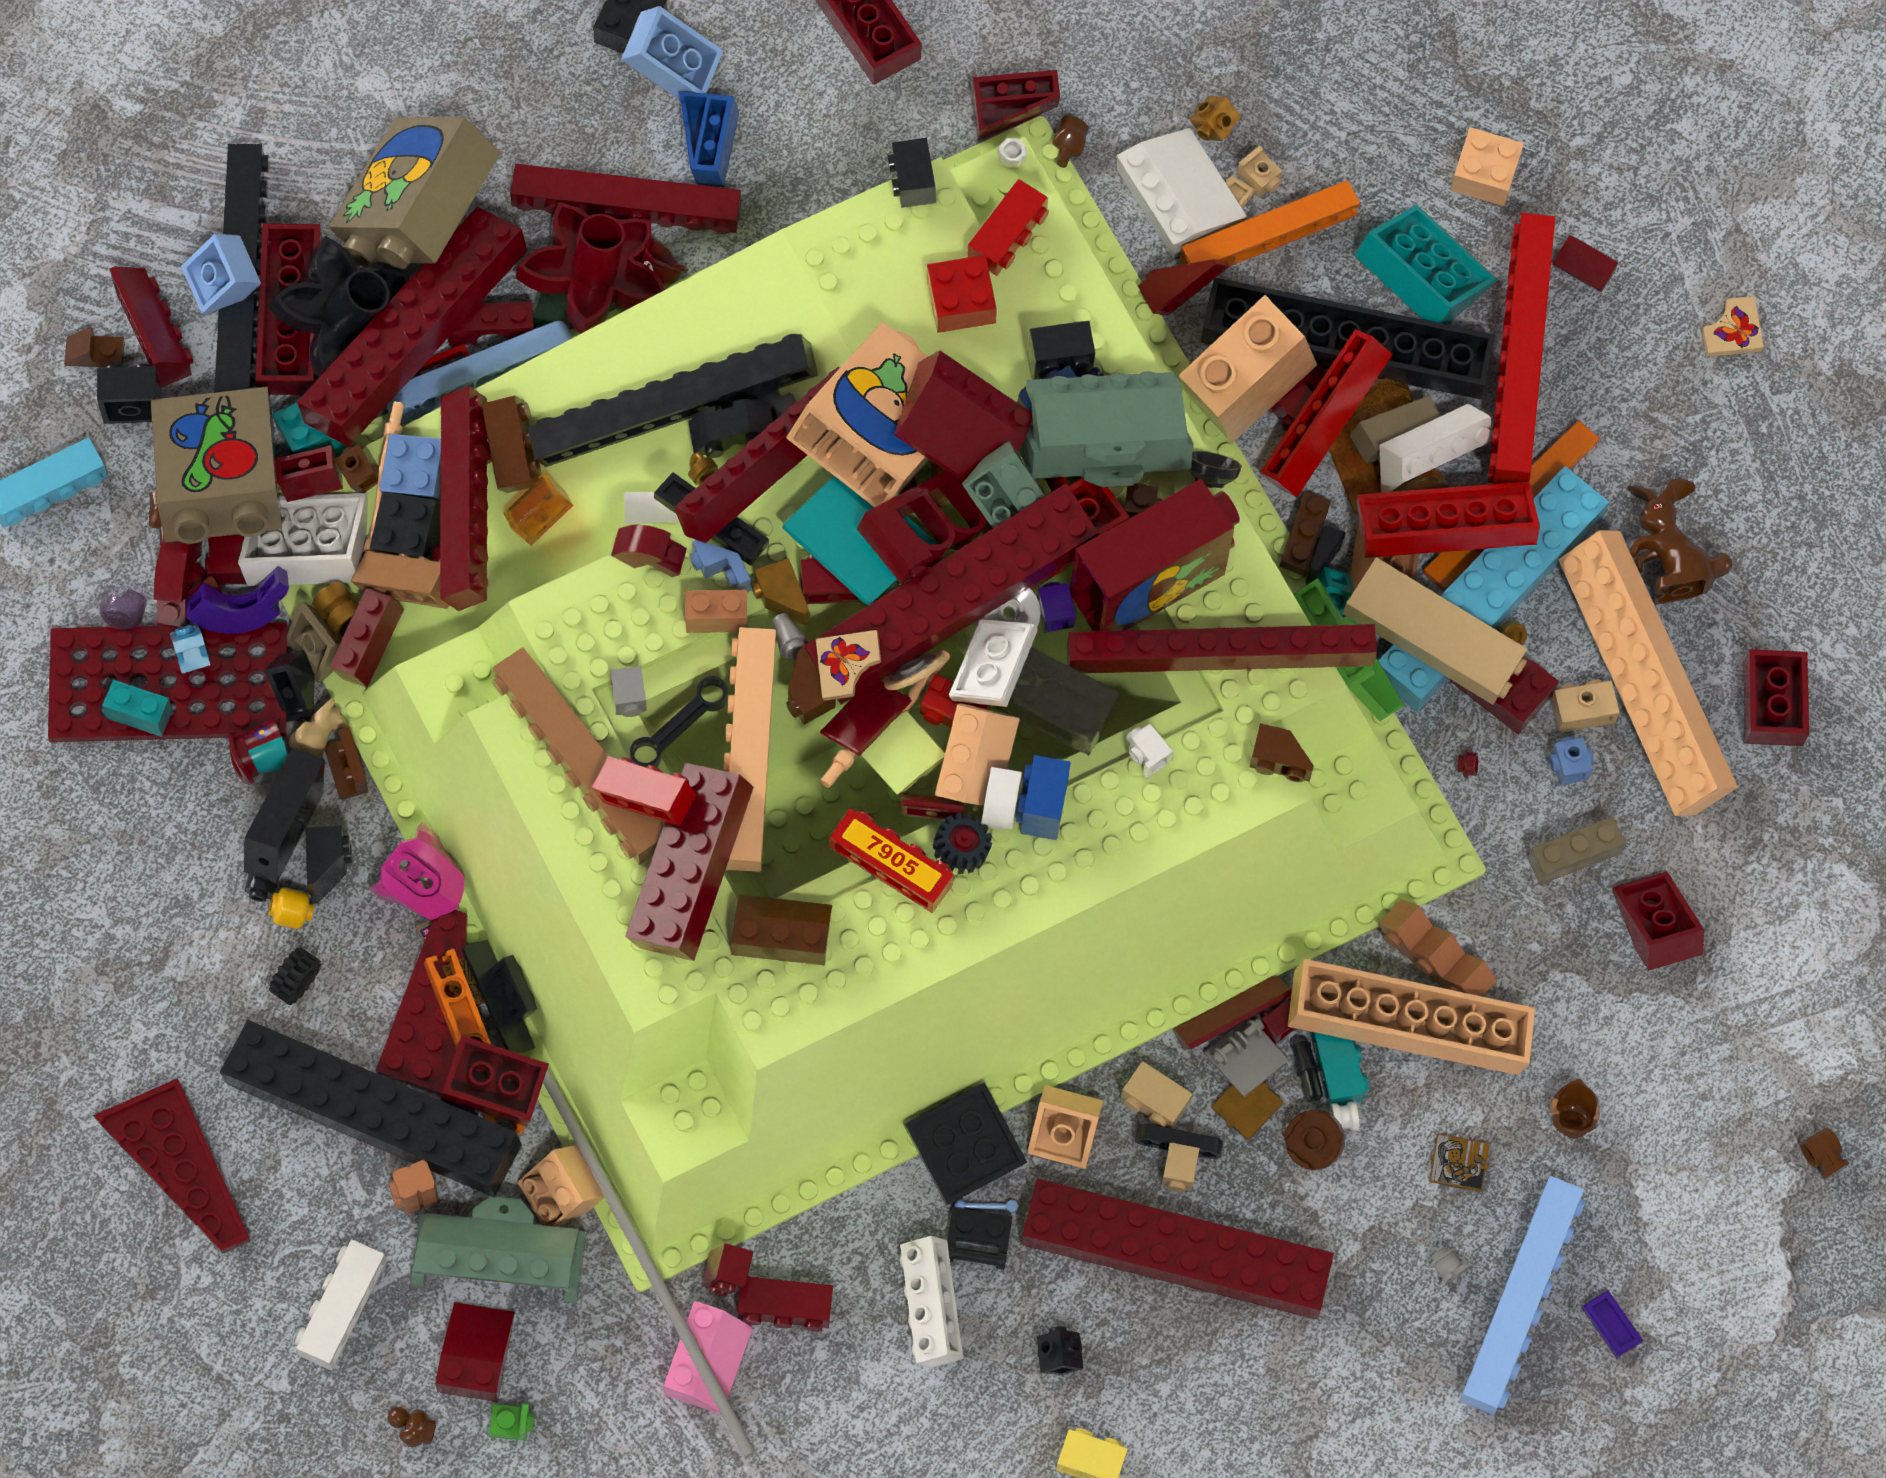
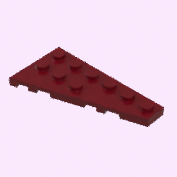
[375,910,468,1095]

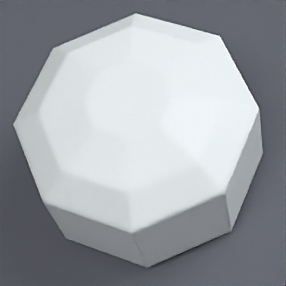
[998,138,1026,168]

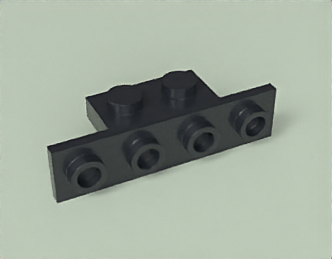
[461,939,537,1054]

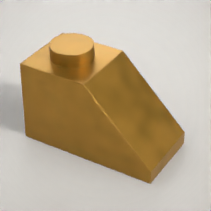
[751,558,810,625]

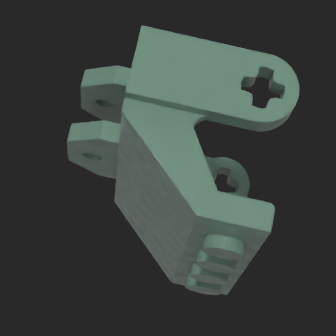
[1019,371,1194,487]
[411,1196,586,1304]

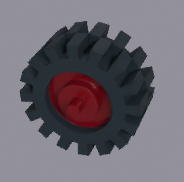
[933,813,992,874]

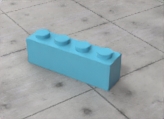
[0,438,108,528]

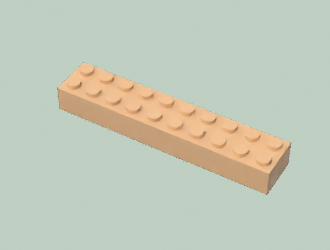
[1558,530,1738,816]

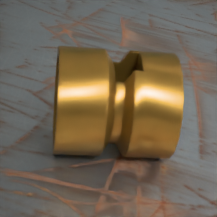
[312,581,359,637]

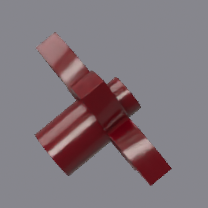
[515,202,665,334]

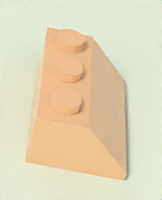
[935,703,1020,806]

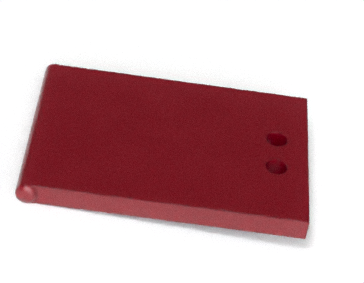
[820,681,912,756]

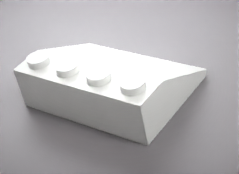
[1117,128,1247,259]
[238,493,368,586]

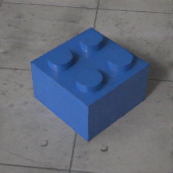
[1016,755,1071,840]

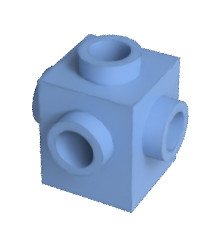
[1549,736,1594,786]

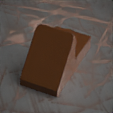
[64,327,125,367]

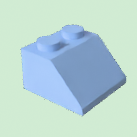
[181,234,261,314]

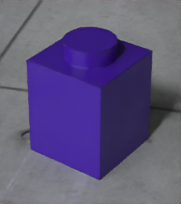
[1037,582,1076,633]

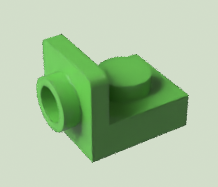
[489,1403,535,1441]

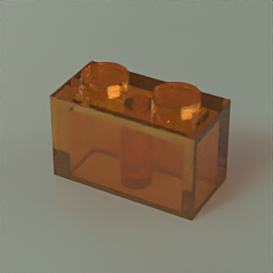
[503,473,574,546]

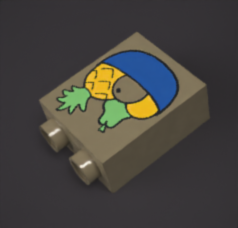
[329,117,501,269]

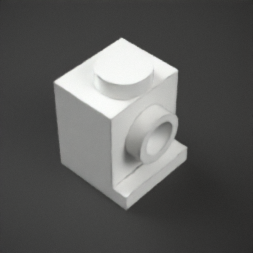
[1126,724,1173,779]

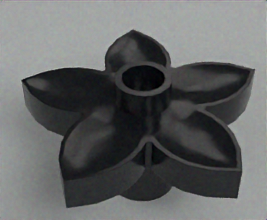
[267,236,410,379]

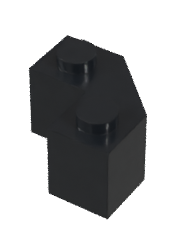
[688,399,773,458]

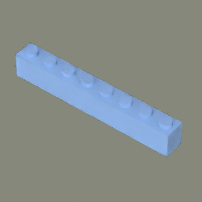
[1460,1176,1586,1416]

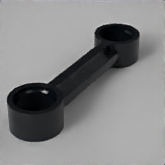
[630,676,728,767]

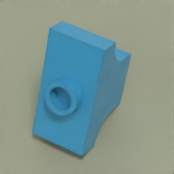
[170,625,210,673]

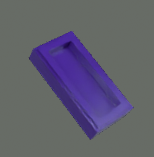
[1582,1290,1643,1359]

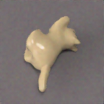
[289,698,349,758]

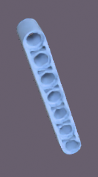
[386,321,573,424]

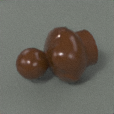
[387,1406,437,1447]

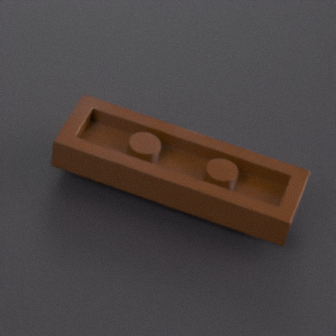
[1279,490,1331,577]

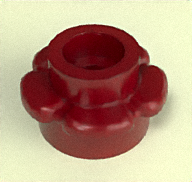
[1458,749,1479,778]

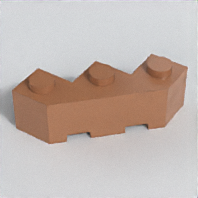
[1378,899,1497,997]

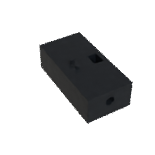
[243,748,325,883]

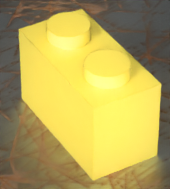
[1056,1428,1128,1478]

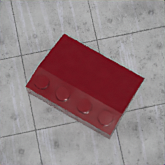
[894,350,1032,482]

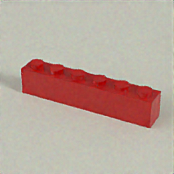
[1259,329,1393,498]

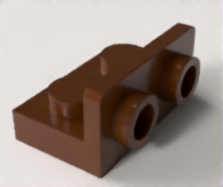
[325,727,369,800]

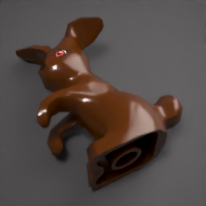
[1627,478,1732,605]

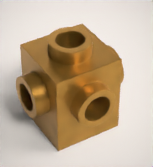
[1190,96,1241,141]

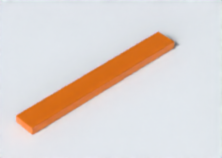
[1423,420,1600,592]

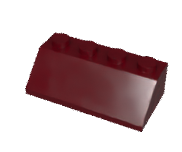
[109,266,194,388]

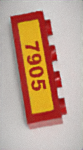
[829,808,954,914]

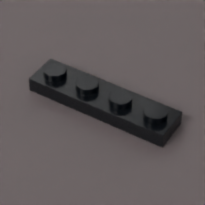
[654,472,769,566]

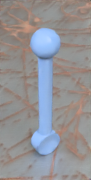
[954,1199,1018,1213]

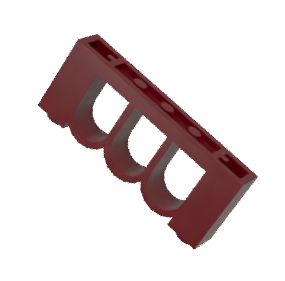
[857,471,993,584]

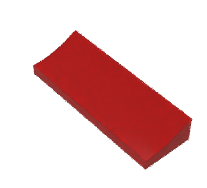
[1356,482,1540,558]

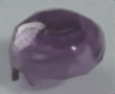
[99,589,147,630]

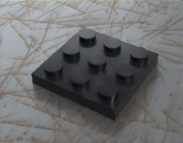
[904,1082,1027,1206]

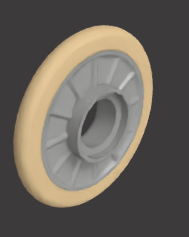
[884,651,945,690]

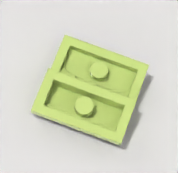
[862,711,945,796]

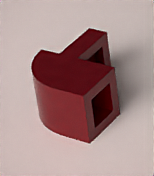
[611,524,687,577]

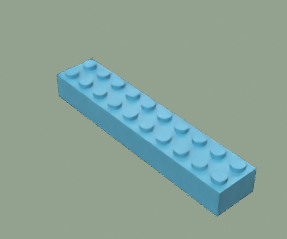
[1378,466,1609,712]

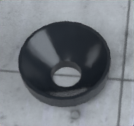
[1189,451,1242,488]

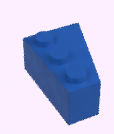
[679,91,739,187]

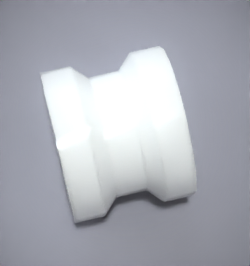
[1330,1101,1359,1131]

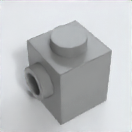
[610,666,647,717]

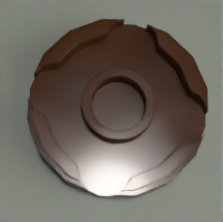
[1285,1109,1345,1170]

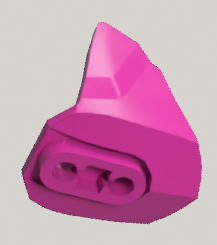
[368,821,465,920]

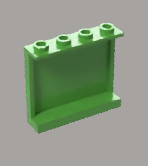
[1293,578,1405,721]

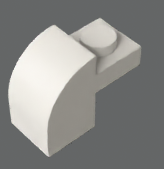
[981,767,1022,830]

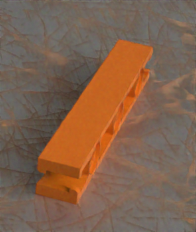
[1180,180,1360,266]
[424,949,525,1137]

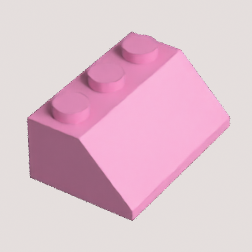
[663,1301,753,1414]

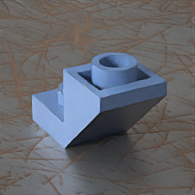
[689,540,751,592]

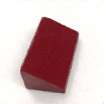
[1552,235,1618,293]
[901,793,964,820]

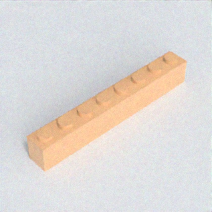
[724,627,776,872]

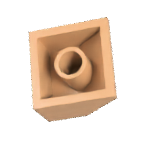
[1027,1085,1103,1169]

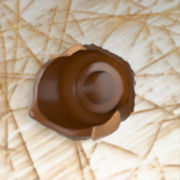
[1550,1079,1601,1139]

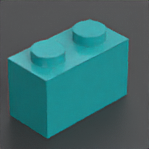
[102,680,173,737]

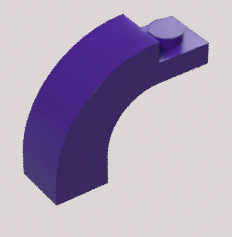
[186,566,289,634]

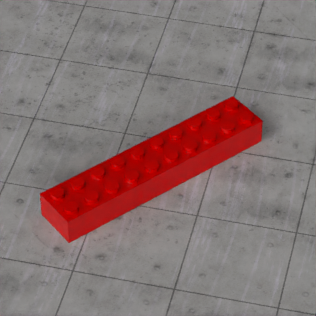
[1487,213,1556,484]

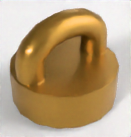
[688,452,718,485]
[1496,620,1527,645]

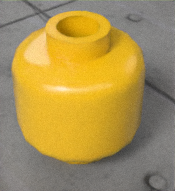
[268,887,314,929]

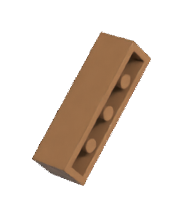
[351,551,450,609]

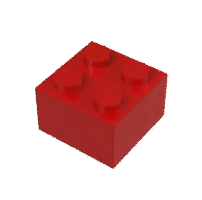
[927,255,997,333]

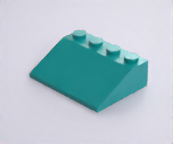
[1354,204,1497,324]
[782,476,938,606]

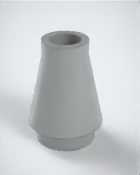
[772,613,808,660]

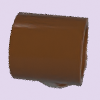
[1800,1127,1849,1180]

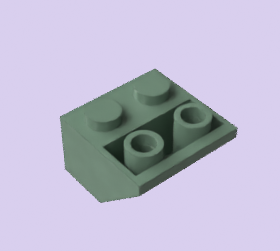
[962,441,1045,528]

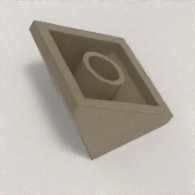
[287,602,342,683]

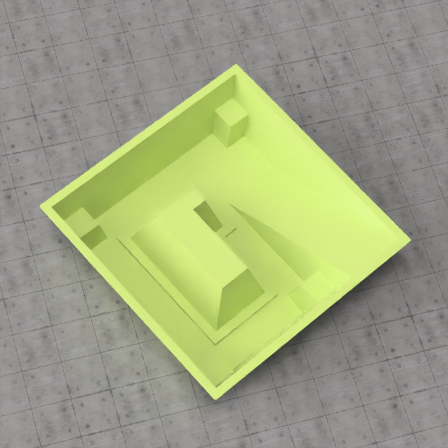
[279,116,1486,1292]

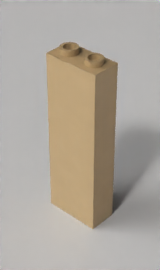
[1342,557,1527,705]

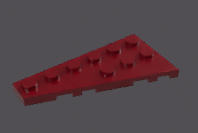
[93,1078,250,1254]

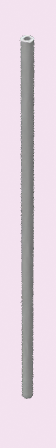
[543,1067,756,1459]

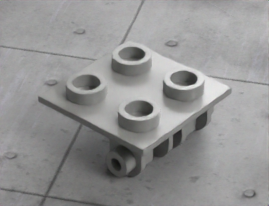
[1204,1018,1289,1097]

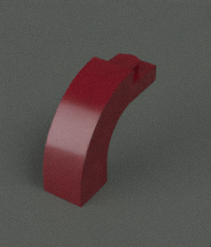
[153,538,202,627]

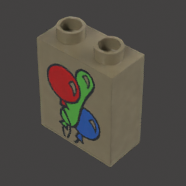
[151,387,282,544]

